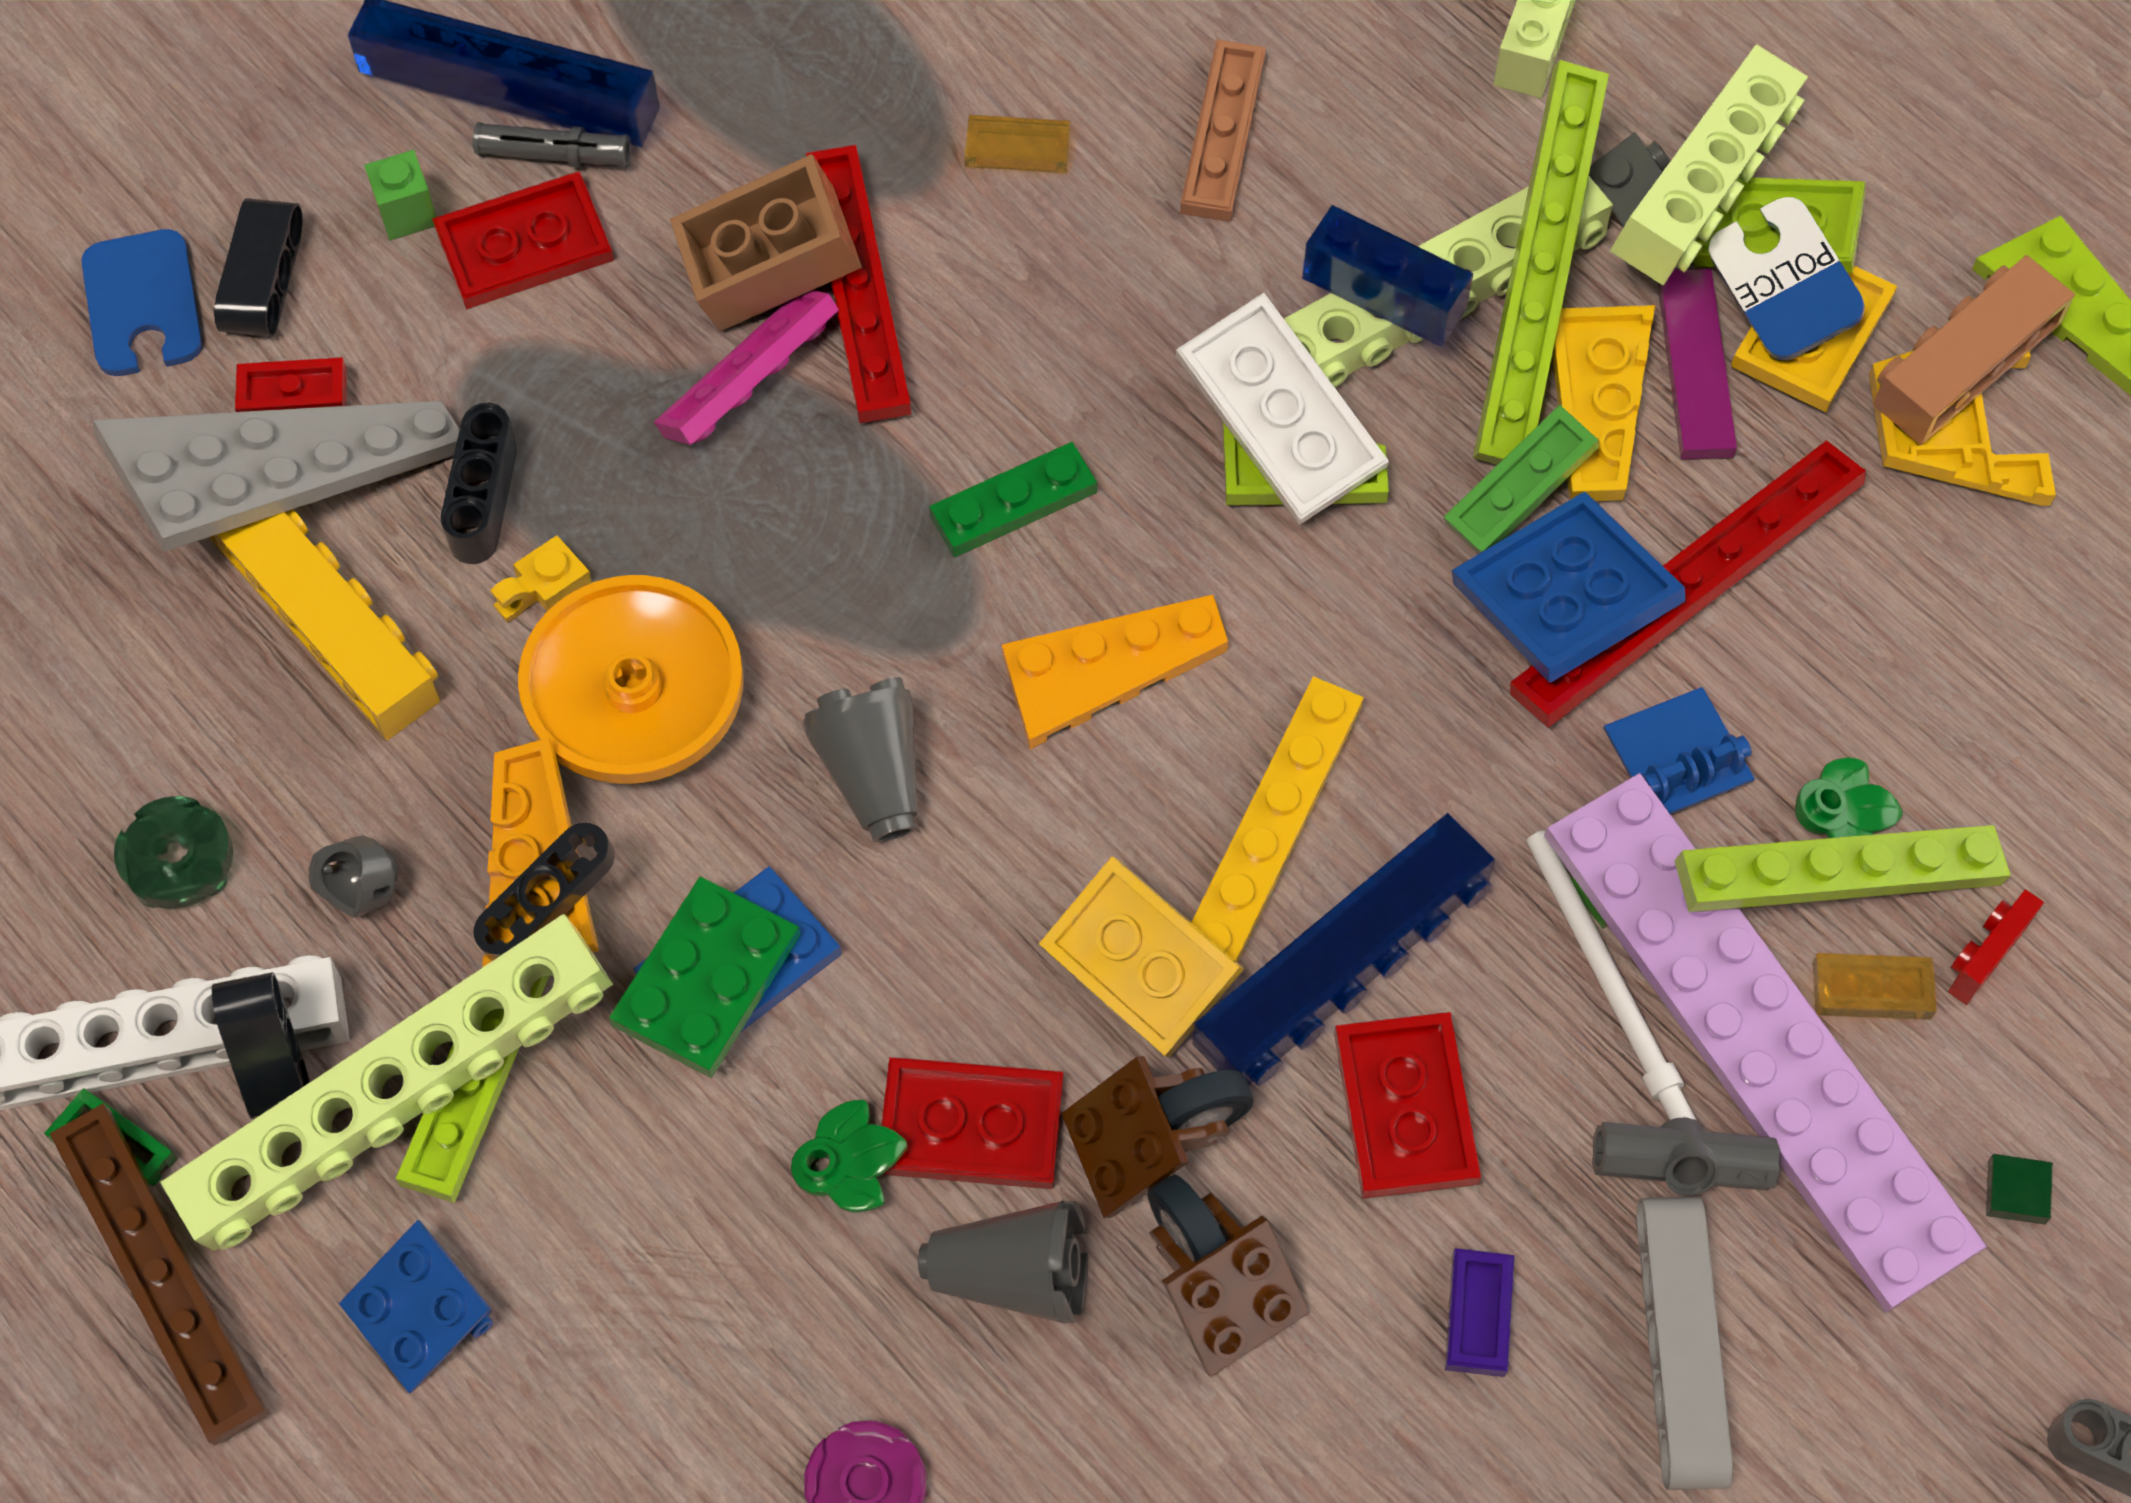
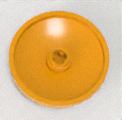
[518,575,744,784]

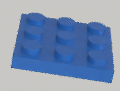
[1452,491,1685,683]

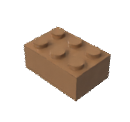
[670,154,862,332]

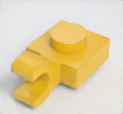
[490,535,591,622]

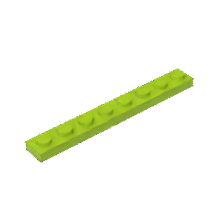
[1473,60,1609,465]

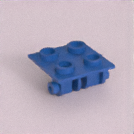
[1603,687,1755,815]
[338,1220,493,1393]

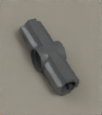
[1592,1117,1780,1196]

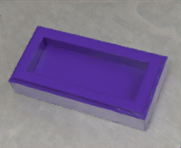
[1445,1248,1514,1377]

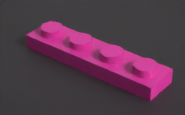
[654,290,839,445]

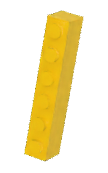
[208,509,440,741]

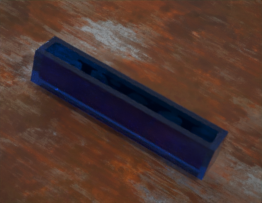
[347,0,660,148]
[1192,812,1495,1086]

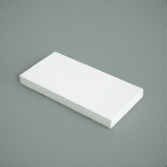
[1175,293,1389,525]

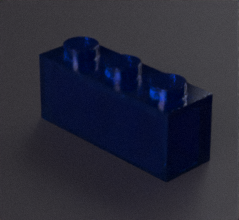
[1302,205,1474,348]

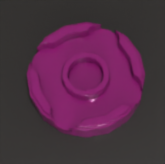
[804,1421,927,1503]

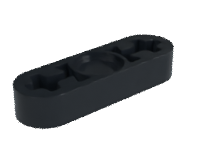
[473,823,615,961]

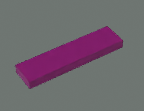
[1657,269,1737,460]

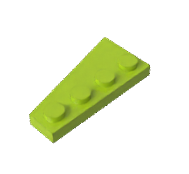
[1972,215,2131,396]

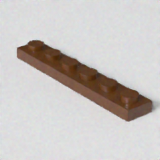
[50,1104,269,1446]

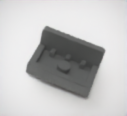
[1589,132,1671,227]

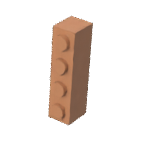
[1873,255,2075,445]

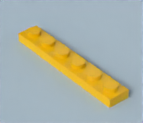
[1191,676,1364,963]

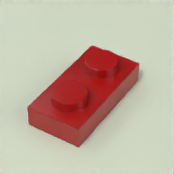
[235,357,347,412]
[1948,889,2045,1006]

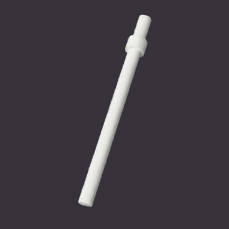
[1526,831,1697,1121]

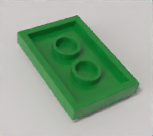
[609,876,801,1079]

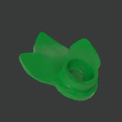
[1795,757,1903,838]
[791,1100,907,1213]

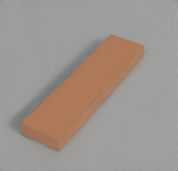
[1180,39,1266,222]

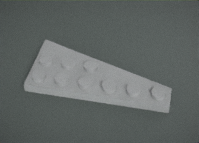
[93,401,459,552]

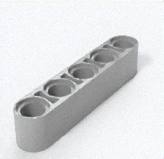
[1637,1197,1732,1490]

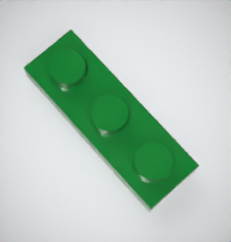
[929,441,1097,558]

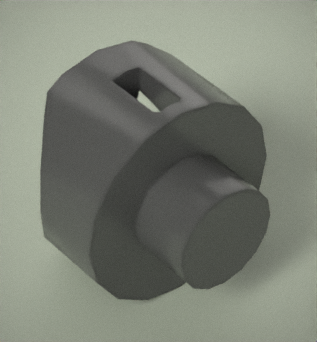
[309,835,398,918]

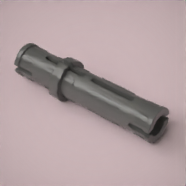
[473,122,631,168]

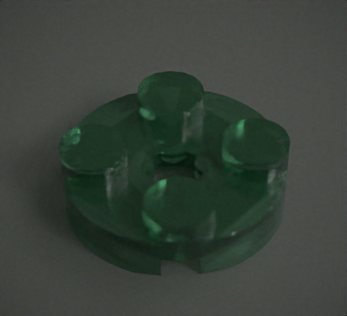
[114,796,233,909]

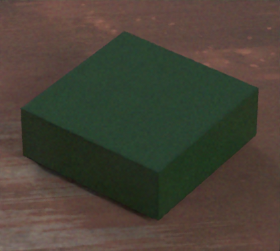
[1986,1154,2053,1225]

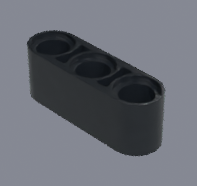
[214,198,303,337]
[441,402,517,564]
[211,972,310,1119]

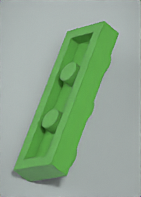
[1444,405,1600,554]

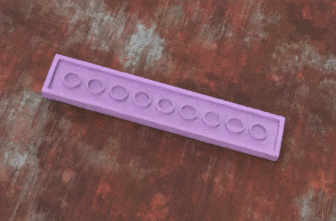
[1544,773,1987,1313]

